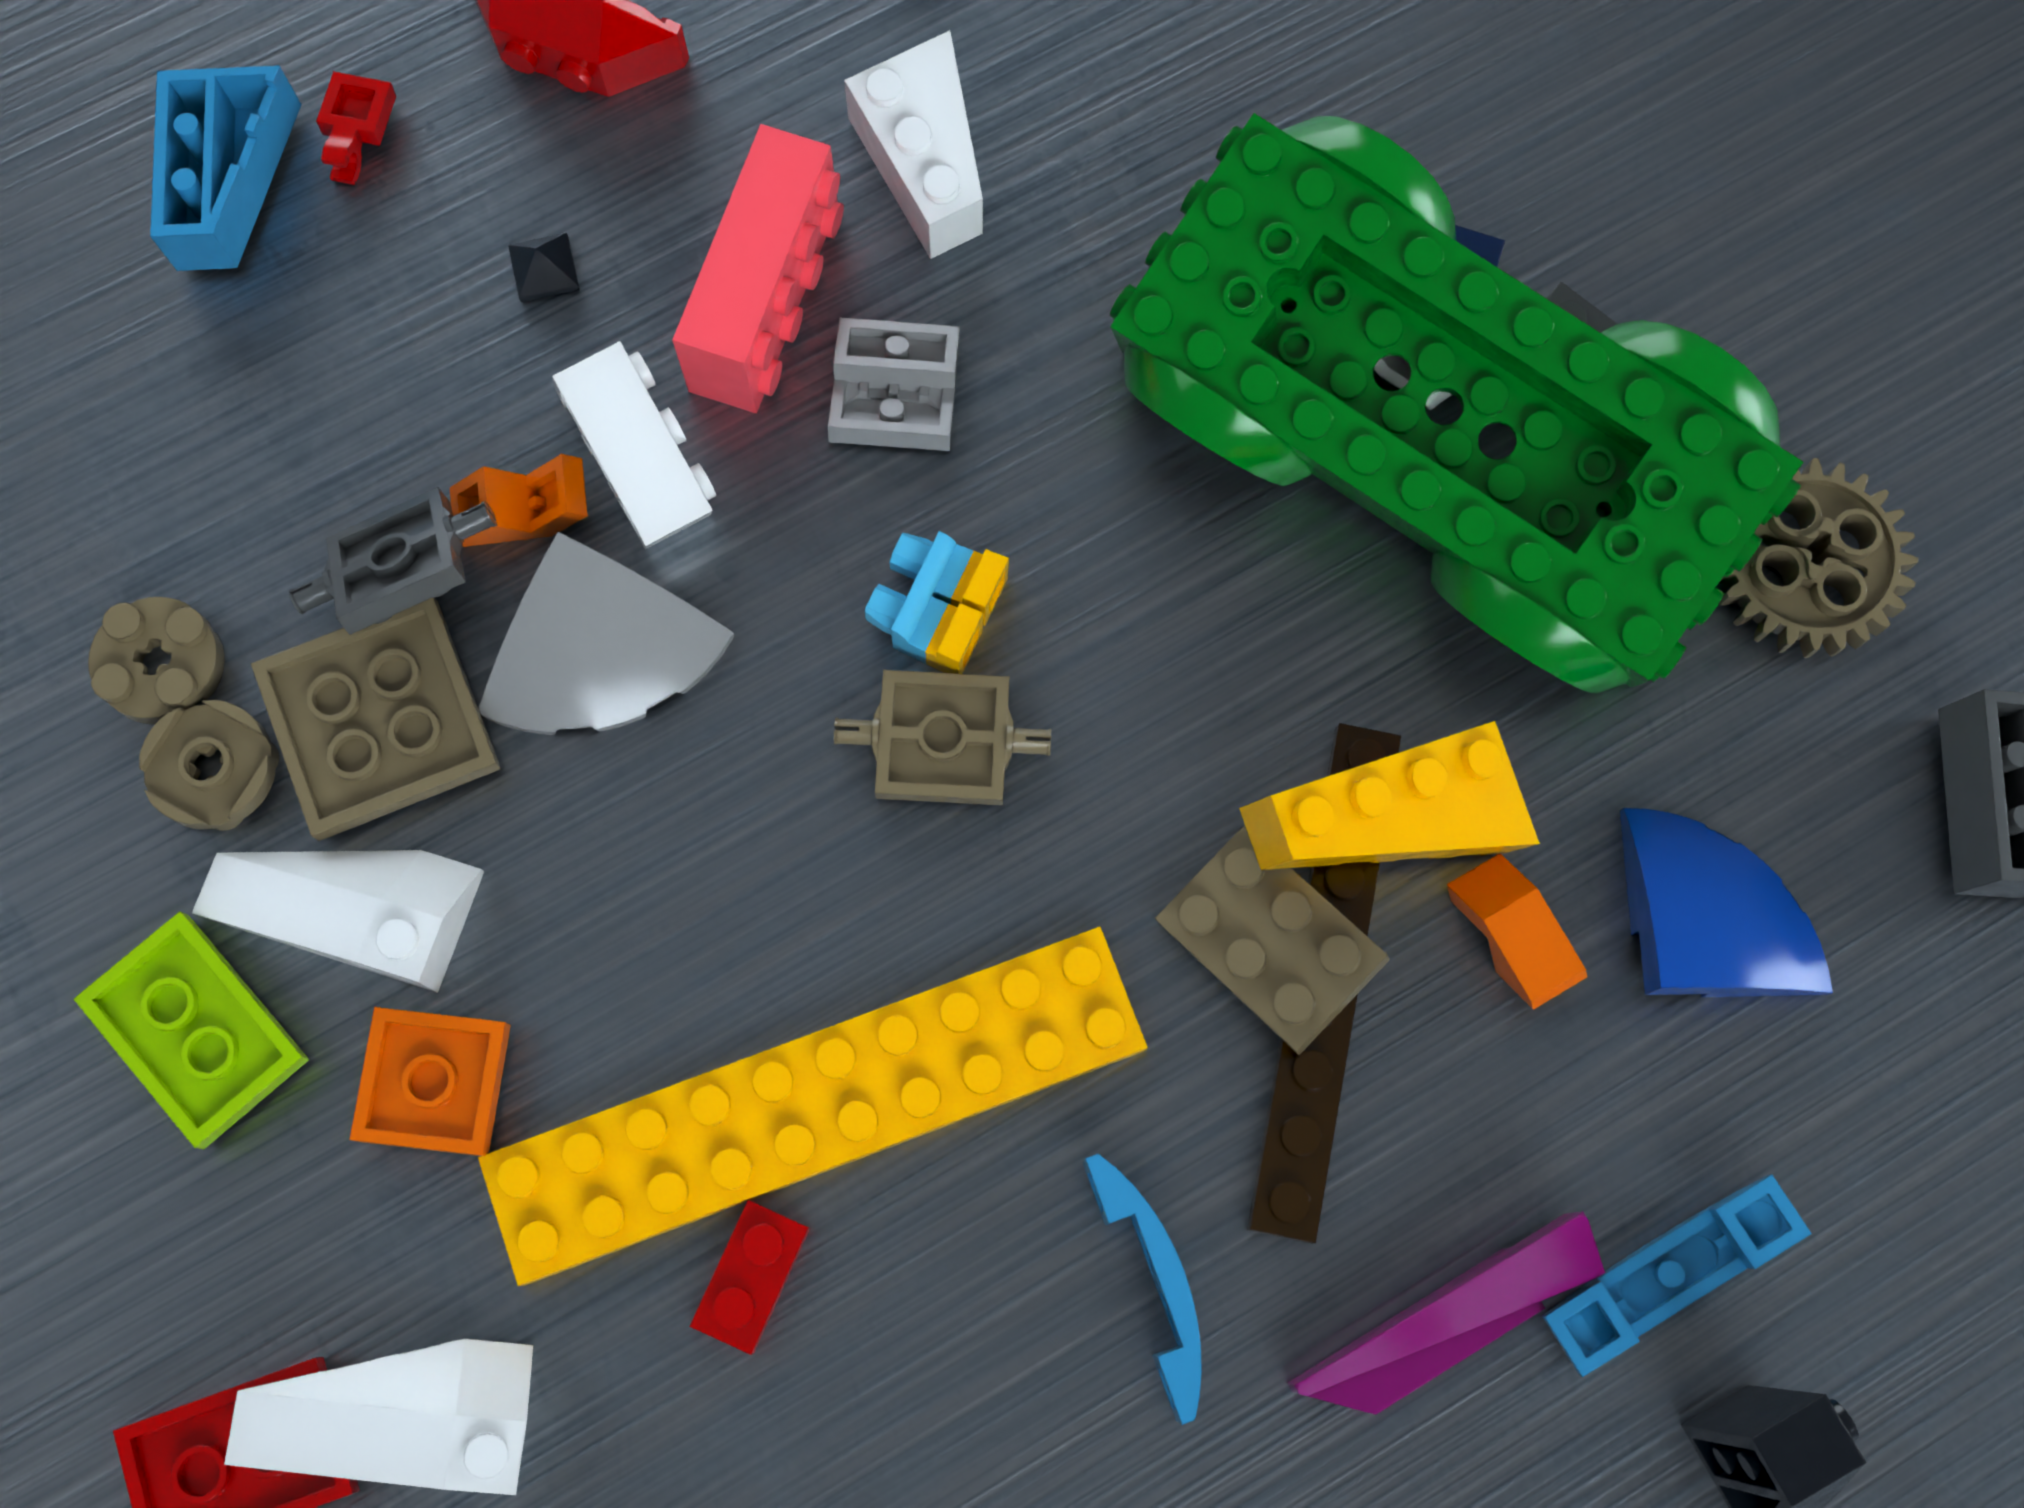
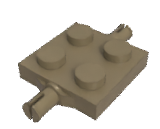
[834,670,1052,806]

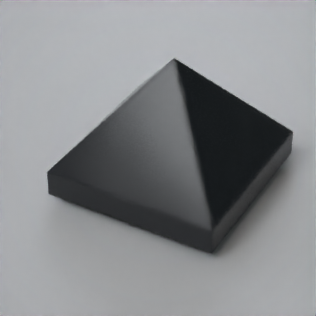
[508,233,580,302]

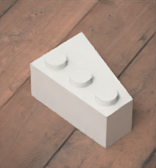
[844,30,983,259]
[552,341,717,550]

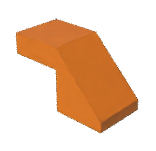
[450,454,588,547]
[1447,853,1587,1010]

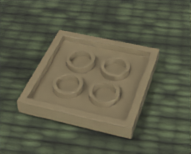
[250,598,501,841]

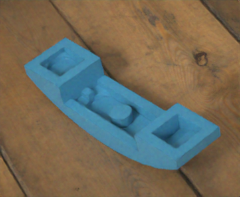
[1082,1154,1202,1425]
[1542,1174,1812,1377]

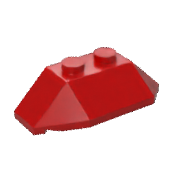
[475,0,689,97]

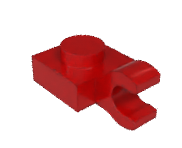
[316,71,396,185]

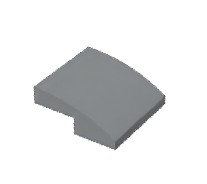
[828,317,960,451]

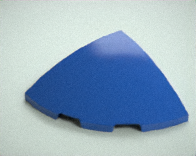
[1620,808,1833,997]

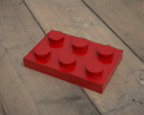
[113,1356,360,1508]

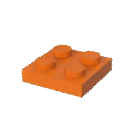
[349,1007,511,1156]

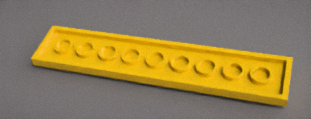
[478,926,1148,1286]

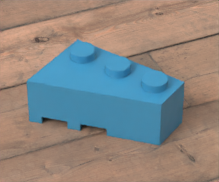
[150,65,302,271]

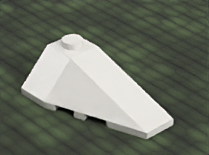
[192,850,484,993]
[224,1338,533,1495]

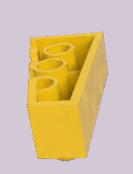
[1239,721,1540,870]

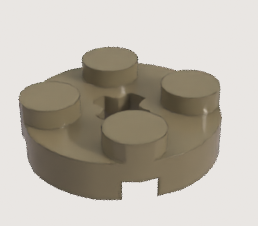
[88,597,225,724]
[139,700,279,831]

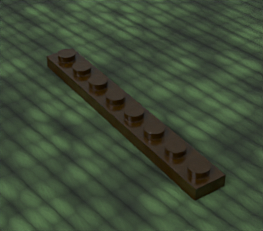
[1247,723,1401,1244]

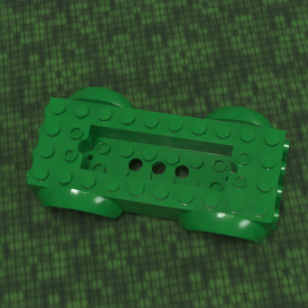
[1110,113,1803,693]

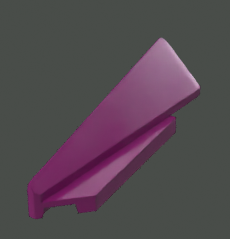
[1287,1211,1605,1415]

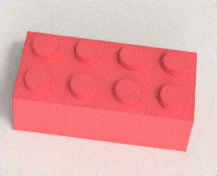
[672,124,844,414]

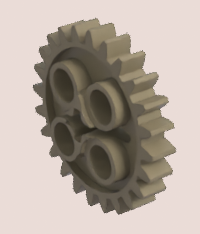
[1718,458,1918,658]

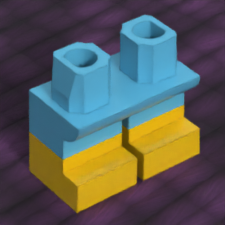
[865,531,1009,674]

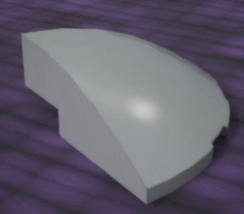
[478,532,735,735]

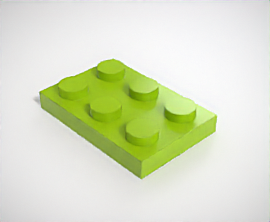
[74,911,310,1150]

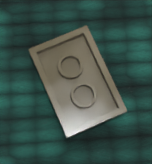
[1155,826,1389,1055]

